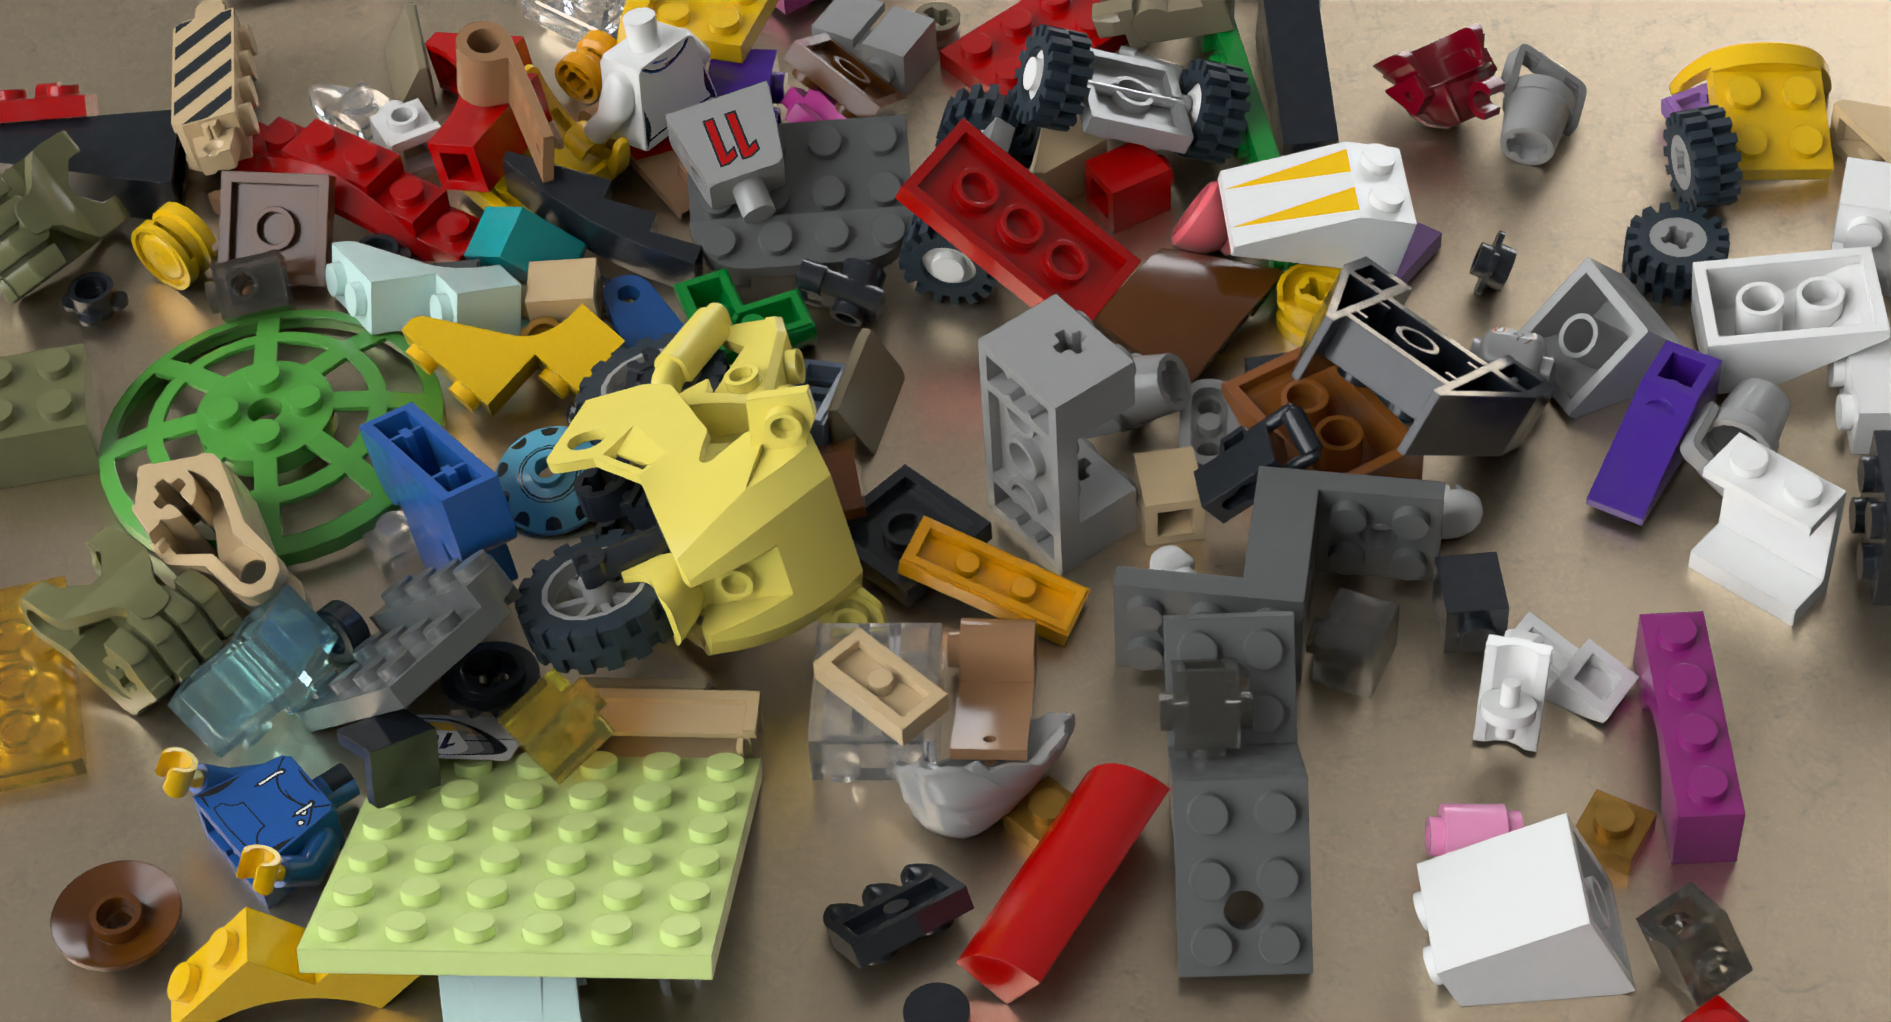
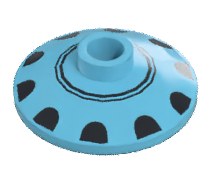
[496,426,594,536]

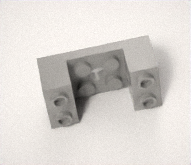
[978,294,1139,575]

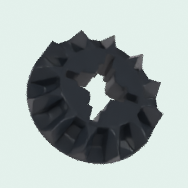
[441,641,541,720]

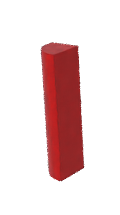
[956,763,1170,1004]

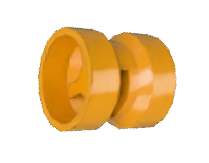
[554,30,617,104]

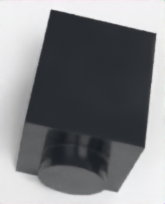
[1432,551,1509,653]

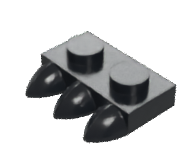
[823,863,974,968]

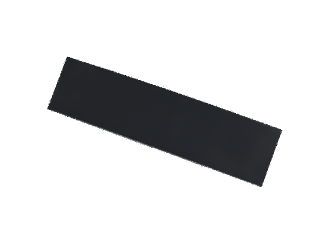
[503,151,703,287]

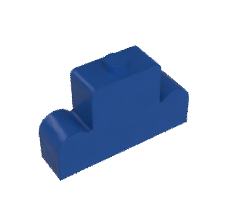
[358,402,519,582]

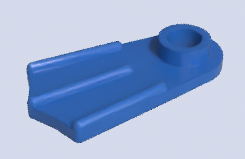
[603,275,684,349]

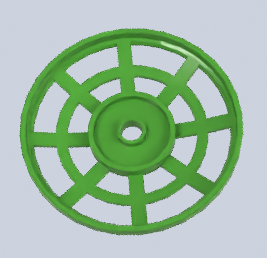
[98,309,447,567]

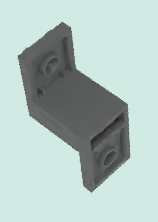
[1113,466,1446,683]
[1163,611,1313,978]

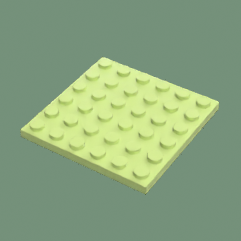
[297,750,762,980]

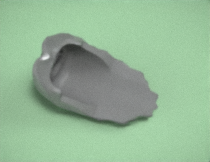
[892,712,1075,839]

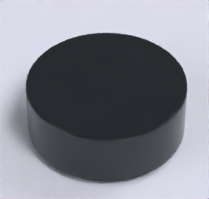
[311,600,371,663]
[903,982,971,1022]

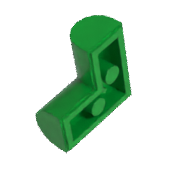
[673,268,818,365]

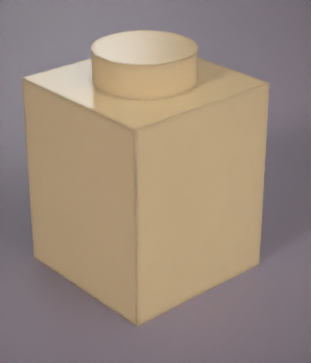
[521,257,605,323]
[1134,446,1206,547]

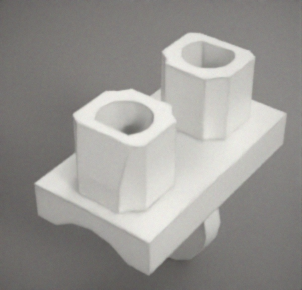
[1473,629,1553,752]

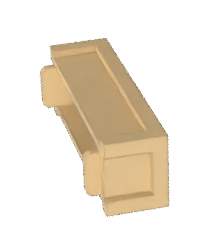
[566,687,766,765]

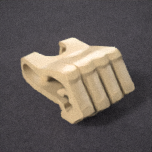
[132,452,313,635]

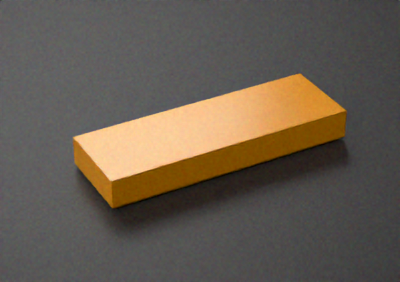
[897,516,1091,647]

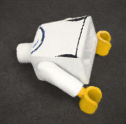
[562,7,717,161]

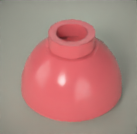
[1171,181,1231,256]

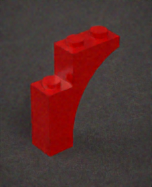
[425,32,553,192]

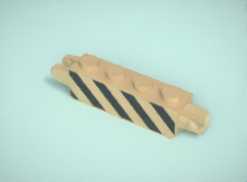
[171,0,259,176]

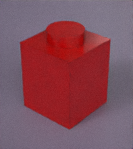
[1085,142,1175,234]

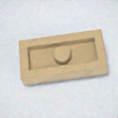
[813,627,949,747]

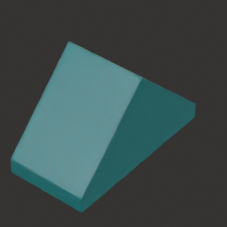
[464,207,588,282]

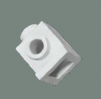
[369,98,441,178]

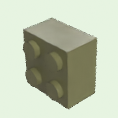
[0,343,101,489]

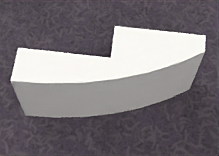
[1515,611,1639,723]

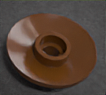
[50,860,183,972]

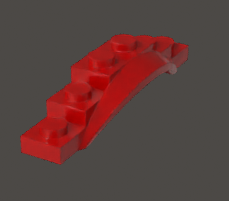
[230,116,480,263]

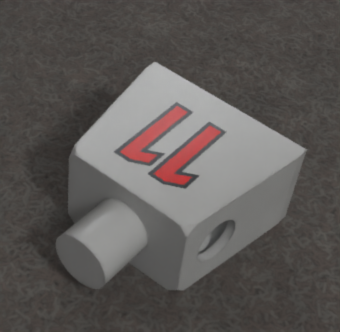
[666,81,786,224]

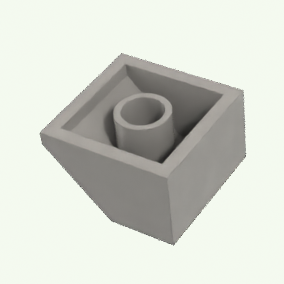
[1520,257,1684,419]

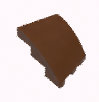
[1094,247,1284,383]

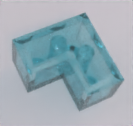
[167,583,339,759]

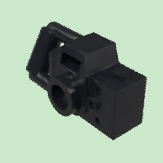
[1194,403,1324,524]

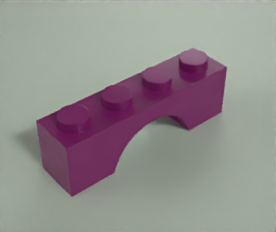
[1633,611,1746,865]

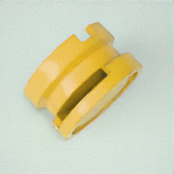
[131,202,218,290]
[1276,264,1342,347]

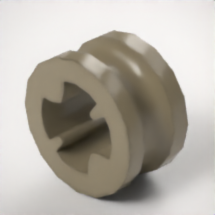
[915,2,960,50]

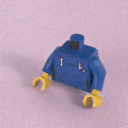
[155,747,360,910]

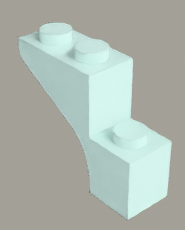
[325,241,521,336]

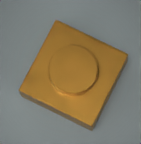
[1003,775,1072,850]
[1575,789,1657,875]

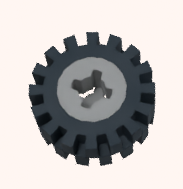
[1663,105,1742,212]
[1622,202,1730,306]

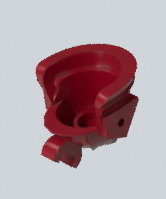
[1372,23,1506,129]

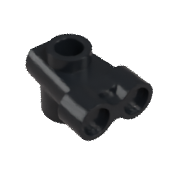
[795,258,887,327]

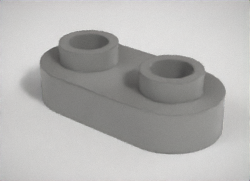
[1179,379,1239,468]

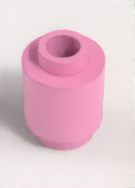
[1425,803,1524,856]

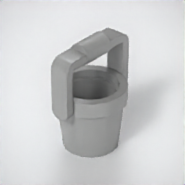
[1500,44,1587,165]
[1083,353,1191,439]
[1680,378,1791,497]

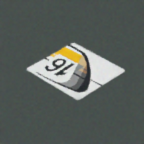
[416,714,533,761]

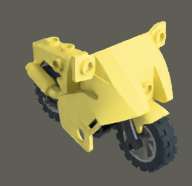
[515,303,889,675]

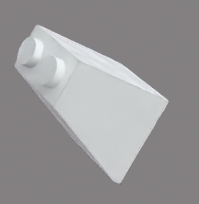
[1413,813,1636,1007]

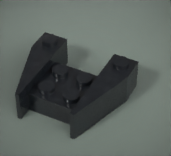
[1291,256,1557,456]

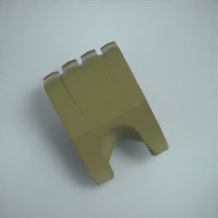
[0,131,131,304]
[19,526,244,715]

